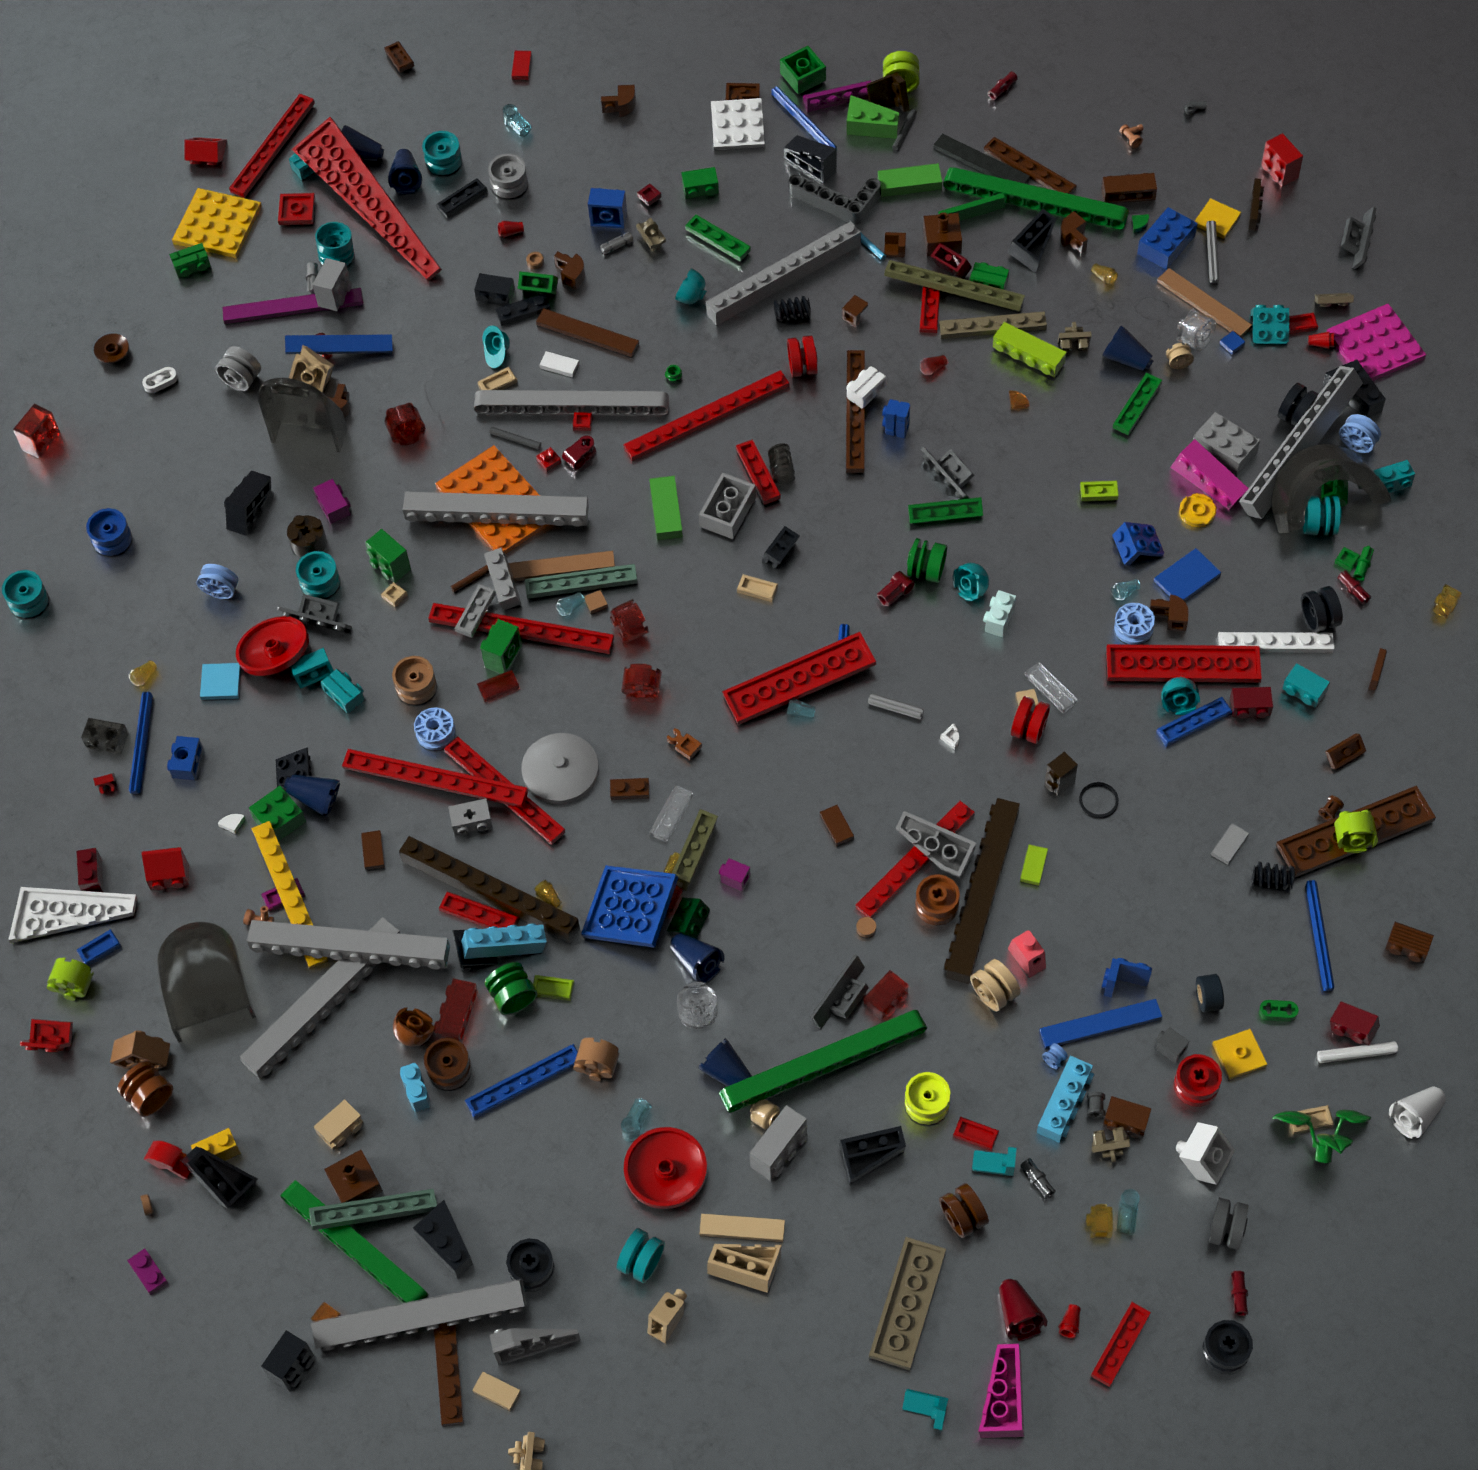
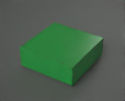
[1334,547,1361,572]

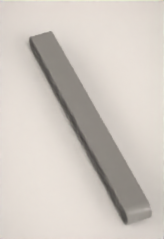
[474,390,669,415]

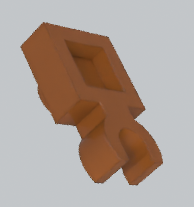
[667,728,702,760]

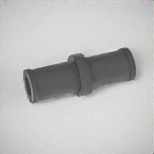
[1020,1158,1056,1199]

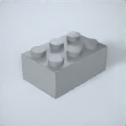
[1193,412,1260,476]
[699,473,756,539]
[750,1105,808,1181]

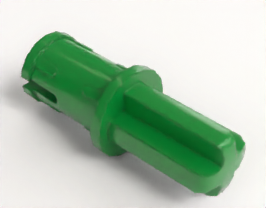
[1353,546,1374,581]

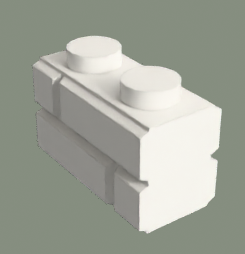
[846,366,887,409]

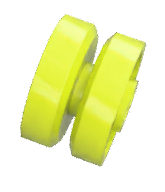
[905,1072,951,1125]

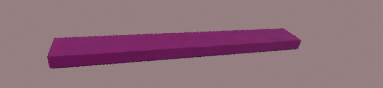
[222,288,363,324]

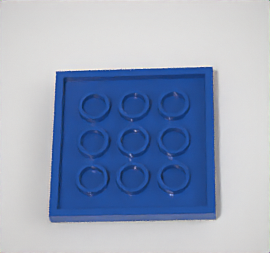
[581,865,678,948]

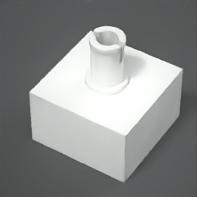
[1176,1122,1235,1185]

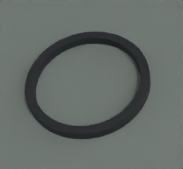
[1079,782,1119,818]

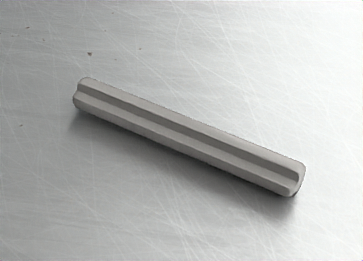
[1206,220,1219,284]

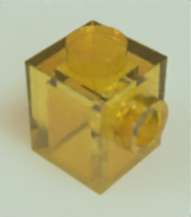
[1086,1204,1113,1238]

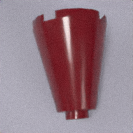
[999,1279,1048,1341]

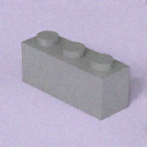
[484,548,521,610]

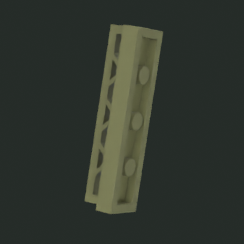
[672,809,718,891]

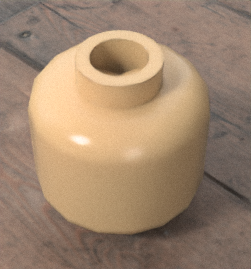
[750,1099,780,1129]

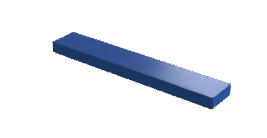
[285,334,393,354]
[1039,999,1162,1049]
[465,1044,578,1119]

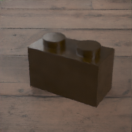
[1045,751,1078,796]

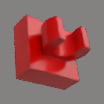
[536,447,562,472]
[93,773,116,794]

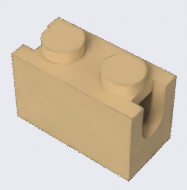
[314,1099,364,1150]

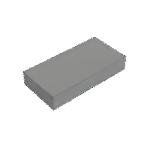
[1211,823,1249,865]

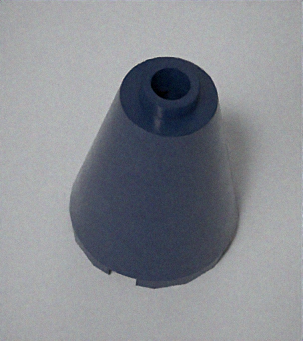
[342,125,384,161]
[388,149,422,194]
[1102,326,1154,371]
[284,774,340,817]
[670,933,725,984]
[698,1038,752,1086]

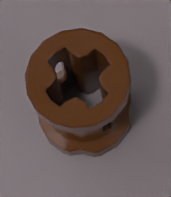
[1318,795,1344,821]

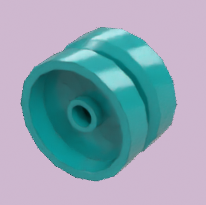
[422,131,462,175]
[295,551,340,599]
[2,570,48,618]
[616,1228,665,1283]

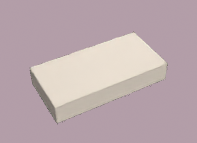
[539,351,579,378]

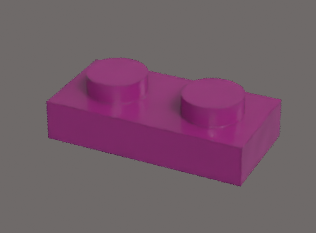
[127,1248,168,1295]

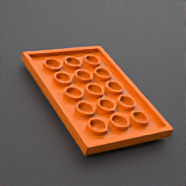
[435,445,549,554]

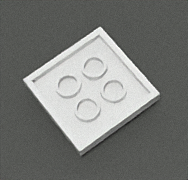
[711,98,765,150]

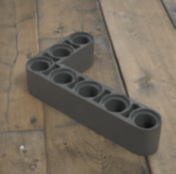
[788,174,881,224]

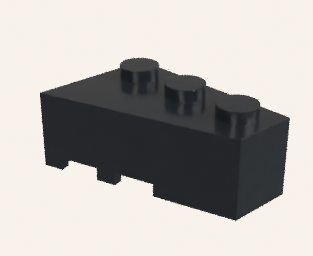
[1323,360,1386,417]

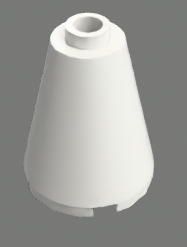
[1389,1086,1446,1138]

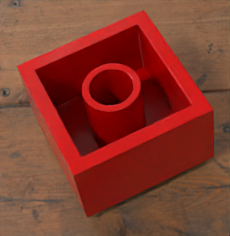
[1261,133,1303,187]

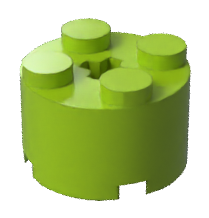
[1334,810,1378,853]
[46,958,94,1001]

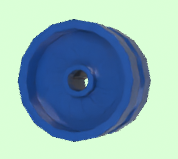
[86,508,132,556]

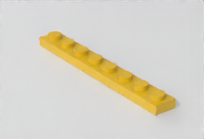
[251,821,328,969]

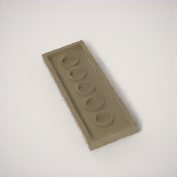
[869,1237,946,1370]

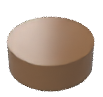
[526,252,544,269]
[856,917,876,938]
[140,1194,153,1216]

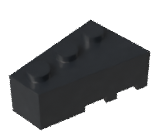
[784,135,837,184]
[1008,209,1057,273]
[224,470,271,536]
[839,1126,906,1185]
[181,1146,258,1208]
[413,1200,473,1279]

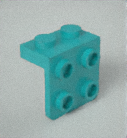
[1251,305,1289,344]

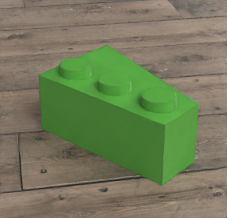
[847,95,899,139]

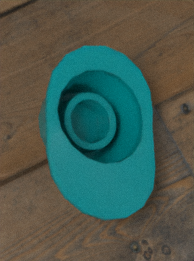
[482,325,510,368]

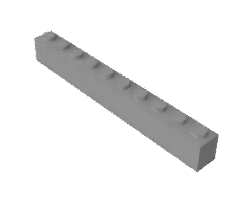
[706,221,861,326]
[1239,366,1363,519]
[403,491,589,527]
[240,917,400,1079]
[247,920,450,969]
[311,1279,527,1351]

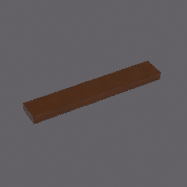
[984,137,1077,194]
[536,308,639,357]

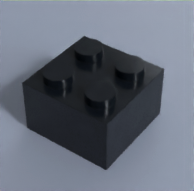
[261,1330,314,1391]

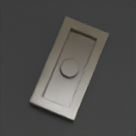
[1315,293,1354,307]

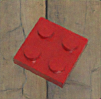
[278,193,315,225]

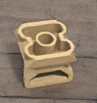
[288,345,334,396]

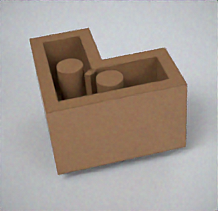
[110,1030,170,1070]

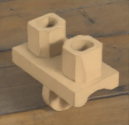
[508,1432,545,1470]

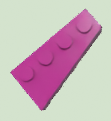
[1170,439,1249,510]
[978,1344,1024,1438]

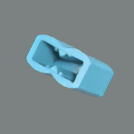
[400,1063,430,1112]

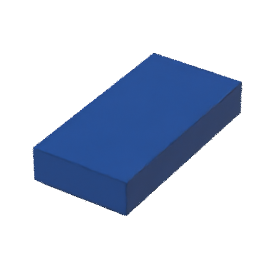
[76,929,122,966]

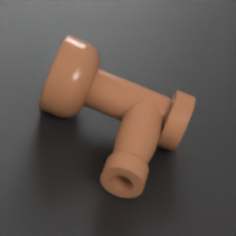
[1119,124,1143,149]
[243,906,274,925]

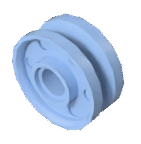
[1339,414,1381,453]
[196,564,239,599]
[1114,603,1155,645]
[414,707,456,750]

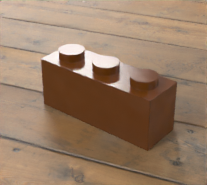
[1101,173,1157,204]

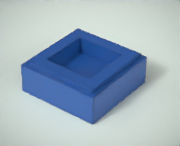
[1219,331,1245,354]

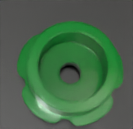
[665,365,682,382]

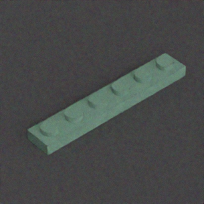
[525,564,638,599]
[309,1189,437,1231]

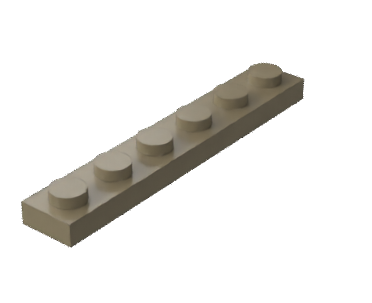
[939,311,1047,339]

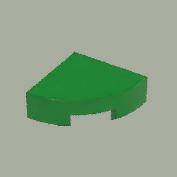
[1131,214,1149,233]

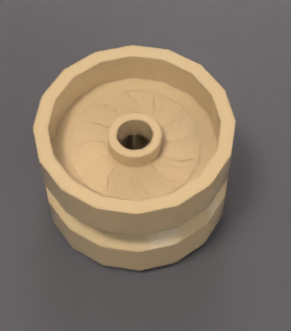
[970,959,1021,1012]

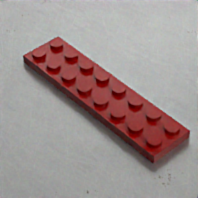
[722,632,876,725]
[1106,644,1262,683]

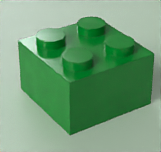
[780,46,826,94]
[365,529,411,583]
[480,619,522,675]
[249,786,306,842]

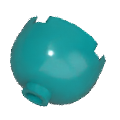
[675,268,707,305]
[952,562,989,601]
[1161,677,1200,715]

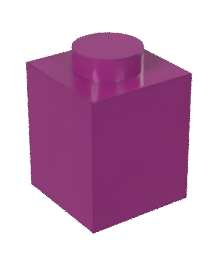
[719,858,751,891]

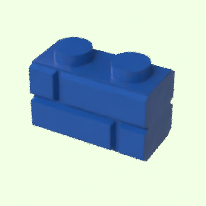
[882,399,910,438]

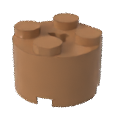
[573,1038,620,1081]

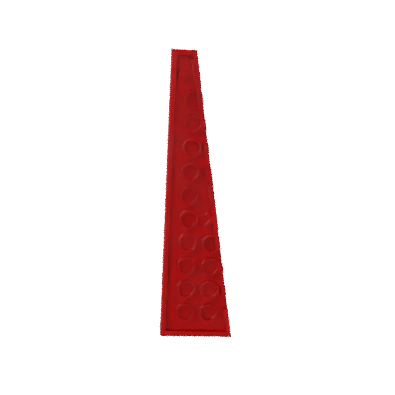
[291,117,442,281]

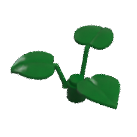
[1272,1109,1372,1163]

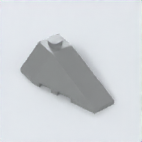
[896,811,976,878]
[490,1328,581,1365]

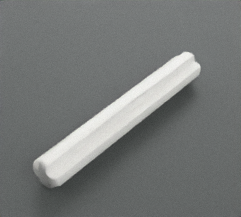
[1317,1041,1398,1063]

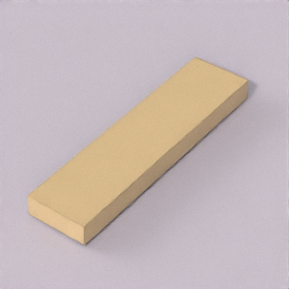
[699,1214,785,1242]

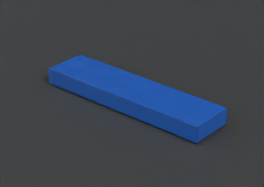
[1156,697,1232,747]

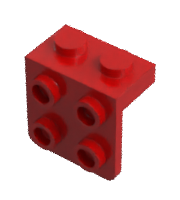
[20,1019,73,1052]

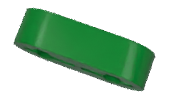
[1259,1000,1299,1022]

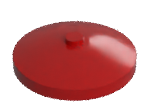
[236,616,309,676]
[624,1127,707,1209]

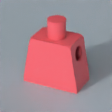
[1008,930,1046,978]

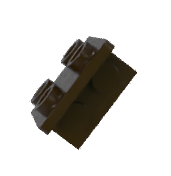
[866,72,910,112]

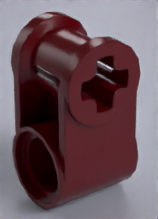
[562,435,596,470]

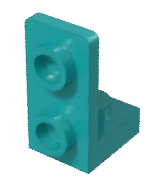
[972,1147,1017,1176]
[902,1389,949,1430]

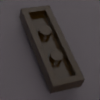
[1248,178,1264,231]

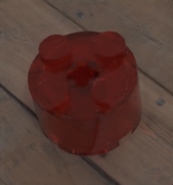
[384,403,426,446]
[610,599,649,643]
[621,664,662,702]

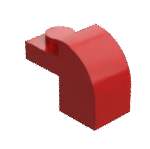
[144,1141,190,1179]

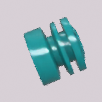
[315,222,354,266]
[1302,496,1342,535]

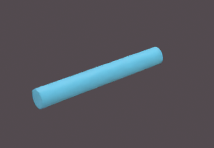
[861,233,886,260]

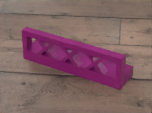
[803,80,871,112]

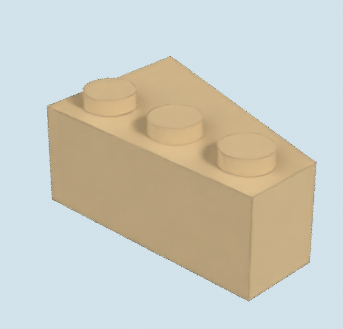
[707,1244,782,1293]

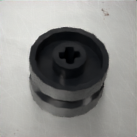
[1277,383,1319,427]
[1301,586,1343,633]
[506,1238,555,1292]
[1202,1320,1253,1375]

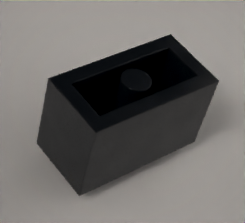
[474,273,515,305]

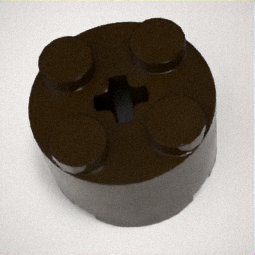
[287,515,327,557]

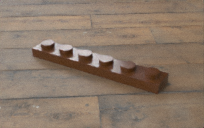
[434,1322,464,1427]

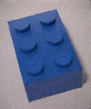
[1137,207,1197,270]

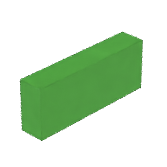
[877,163,942,197]
[649,476,683,540]

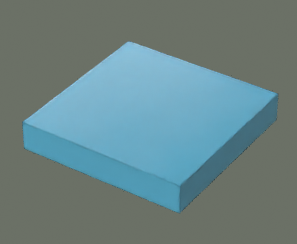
[200,663,241,700]

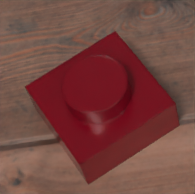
[637,184,661,207]

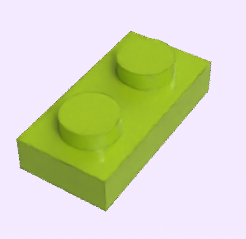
[1080,481,1119,501]

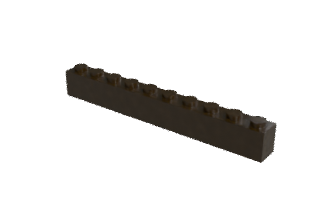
[943,798,1020,984]
[399,836,580,944]

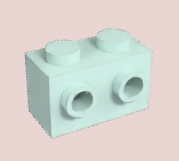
[983,590,1016,638]

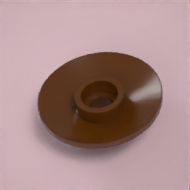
[94,333,129,363]

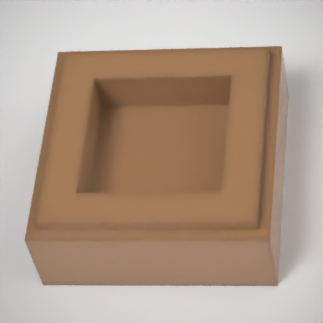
[583,590,608,614]

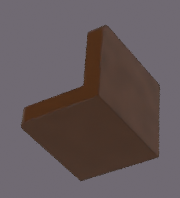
[884,232,906,258]
[842,295,868,327]

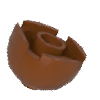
[393,1008,435,1047]

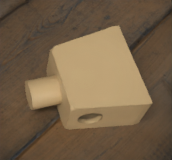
[647,1289,687,1344]

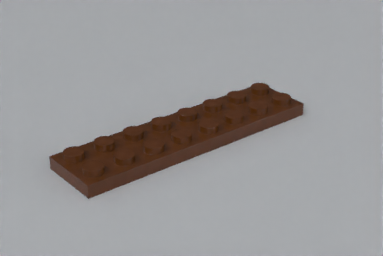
[1276,785,1436,877]

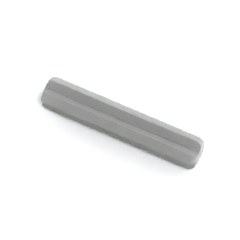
[868,694,924,719]

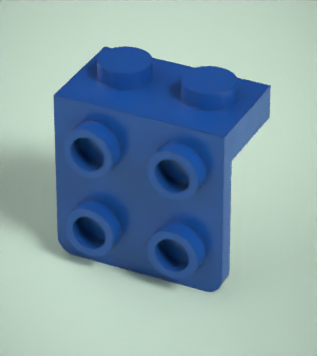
[1112,522,1164,566]
[1101,958,1152,998]

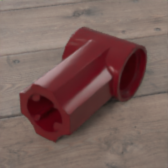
[877,571,915,607]

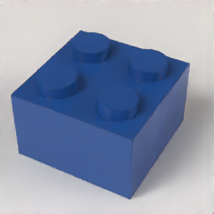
[588,188,627,229]

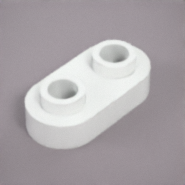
[142,367,178,393]

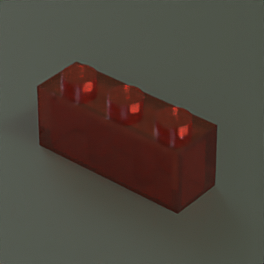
[434,978,478,1043]

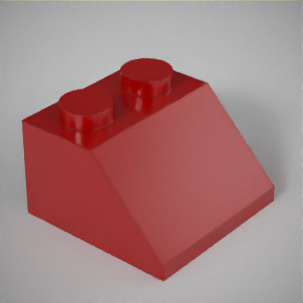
[184,137,227,165]
[142,847,189,891]

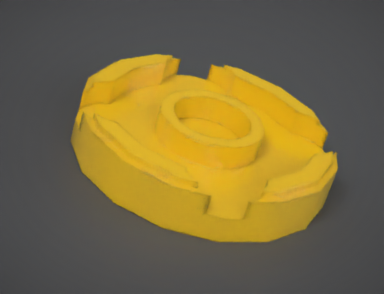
[1179,493,1217,528]

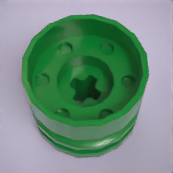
[907,538,948,583]
[484,962,537,1015]

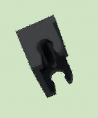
[762,526,800,568]

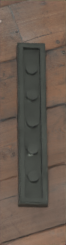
[933,133,1030,184]

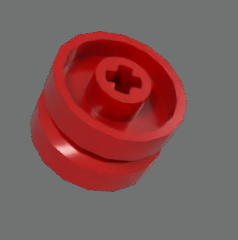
[787,335,818,378]
[1010,696,1051,745]
[1174,1054,1222,1107]

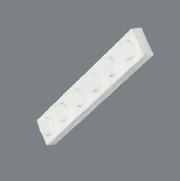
[1218,632,1334,653]

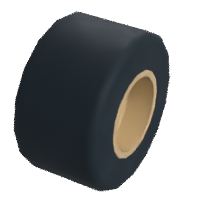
[1196,974,1224,1012]

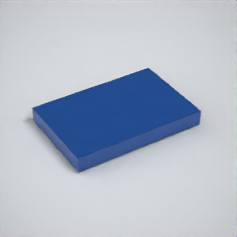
[1154,548,1221,601]

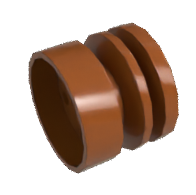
[117,1061,173,1117]

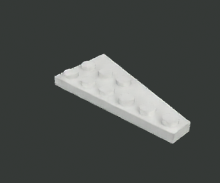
[9,887,138,943]

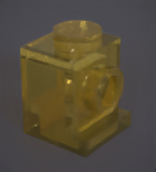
[1434,584,1462,618]

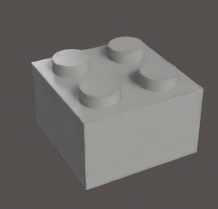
[312,258,352,311]

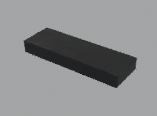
[436,178,488,218]

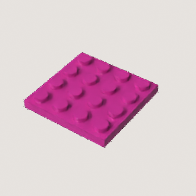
[1326,303,1426,381]

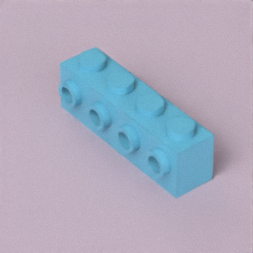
[461,923,546,959]
[1037,1056,1095,1143]

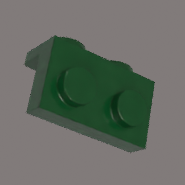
[667,897,710,939]

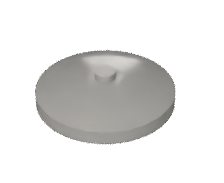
[521,733,599,804]

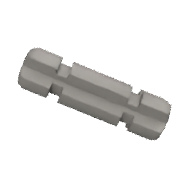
[600,232,633,254]

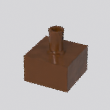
[923,212,962,256]
[324,1150,383,1203]

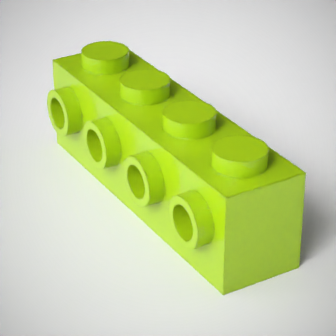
[993,322,1066,377]

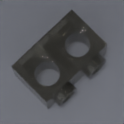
[81,718,129,753]

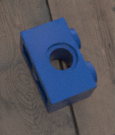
[167,736,203,780]

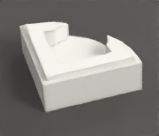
[940,724,959,750]
[218,814,245,834]

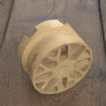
[1166,343,1194,369]

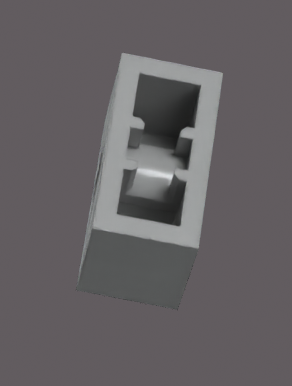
[448,799,492,835]

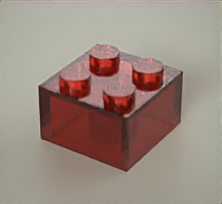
[13,403,60,458]

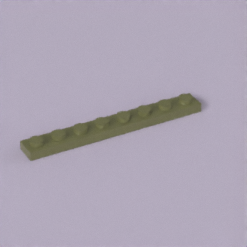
[884,260,1025,311]

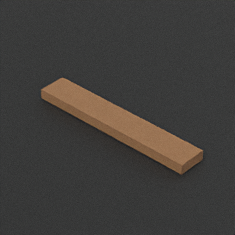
[1157,268,1252,338]
[509,551,615,582]

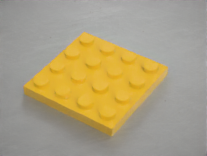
[172,188,262,259]

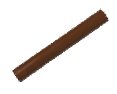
[450,565,489,592]

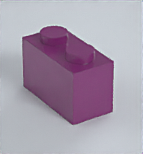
[313,479,351,524]

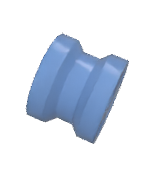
[1042,1043,1068,1069]

